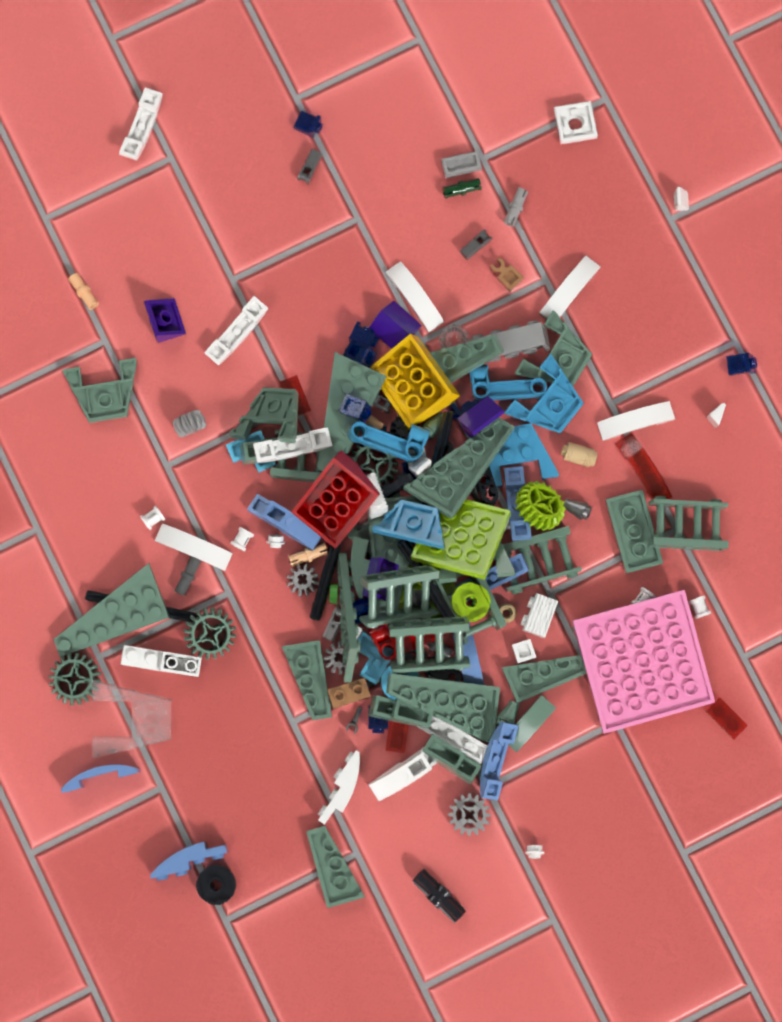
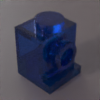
[349,321,379,351]
[343,340,377,368]

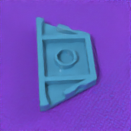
[372,500,444,549]

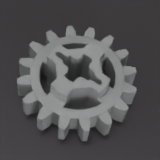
[448,793,491,836]

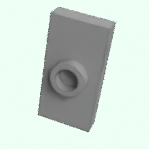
[441,151,482,178]

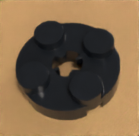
[196,865,236,905]

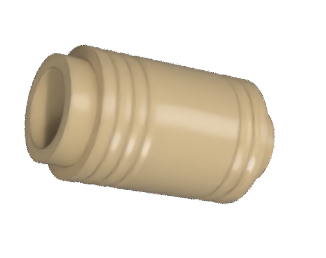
[561,442,598,467]

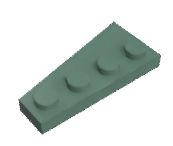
[430,335,504,383]
[502,655,586,703]

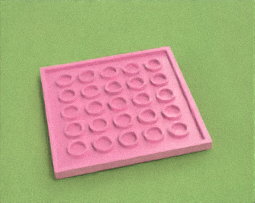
[572,590,715,734]

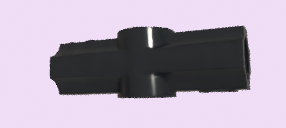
[412,869,466,923]

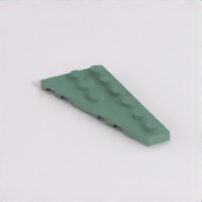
[318,352,386,472]
[403,417,515,519]
[368,496,423,613]
[337,553,360,682]
[53,563,170,657]
[386,673,500,744]

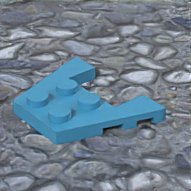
[505,354,584,434]
[485,423,559,489]

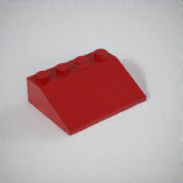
[291,451,380,549]

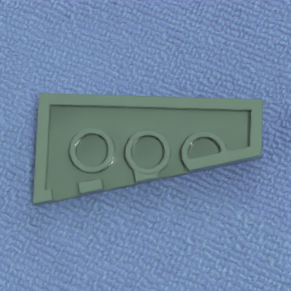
[282,640,332,720]
[306,826,365,908]

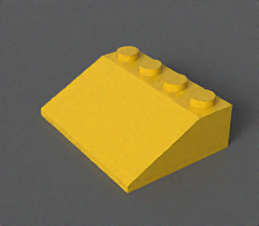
[370,334,460,429]

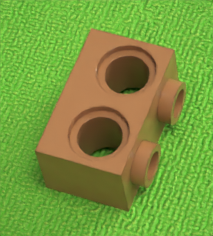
[328,678,371,709]

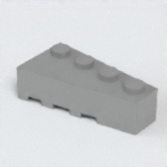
[467,320,551,363]

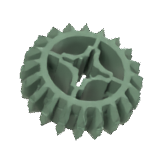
[349,444,399,487]
[184,607,236,660]
[48,653,101,706]

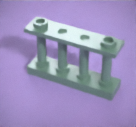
[270,428,322,483]
[648,496,728,551]
[503,526,582,595]
[359,565,439,628]
[432,572,507,646]
[388,616,471,675]

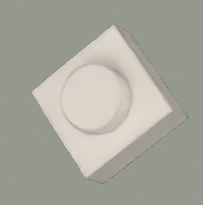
[512,639,536,664]

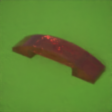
[615,433,672,507]

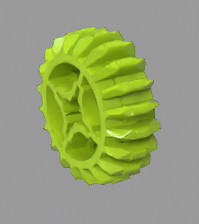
[515,481,566,531]

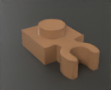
[490,258,524,292]

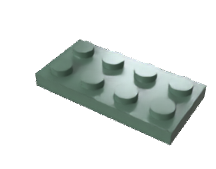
[605,490,663,574]

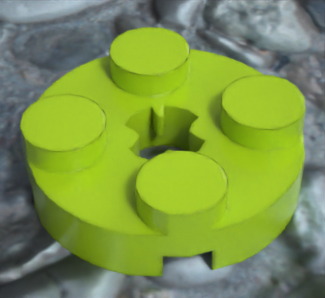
[451,582,491,622]

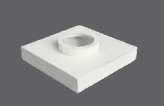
[554,101,598,144]

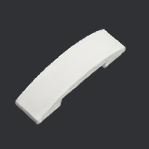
[119,88,163,160]
[539,256,600,319]
[385,261,444,333]
[204,296,269,365]
[597,401,675,441]
[253,427,332,463]
[155,523,233,571]

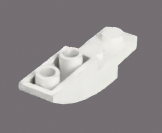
[120,645,202,677]
[368,746,437,801]
[318,750,360,825]

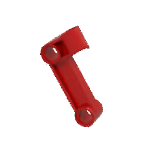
[368,624,449,660]

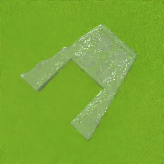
[92,680,171,758]

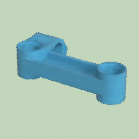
[469,365,547,402]
[348,422,430,463]

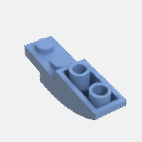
[247,494,321,551]
[150,841,228,881]

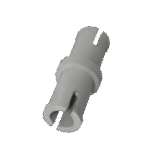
[503,188,529,227]

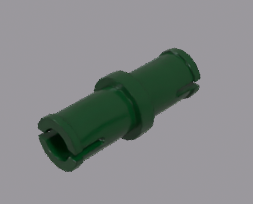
[442,178,482,199]

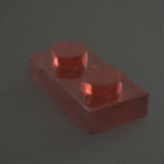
[279,375,311,416]
[705,698,748,739]
[385,721,409,754]

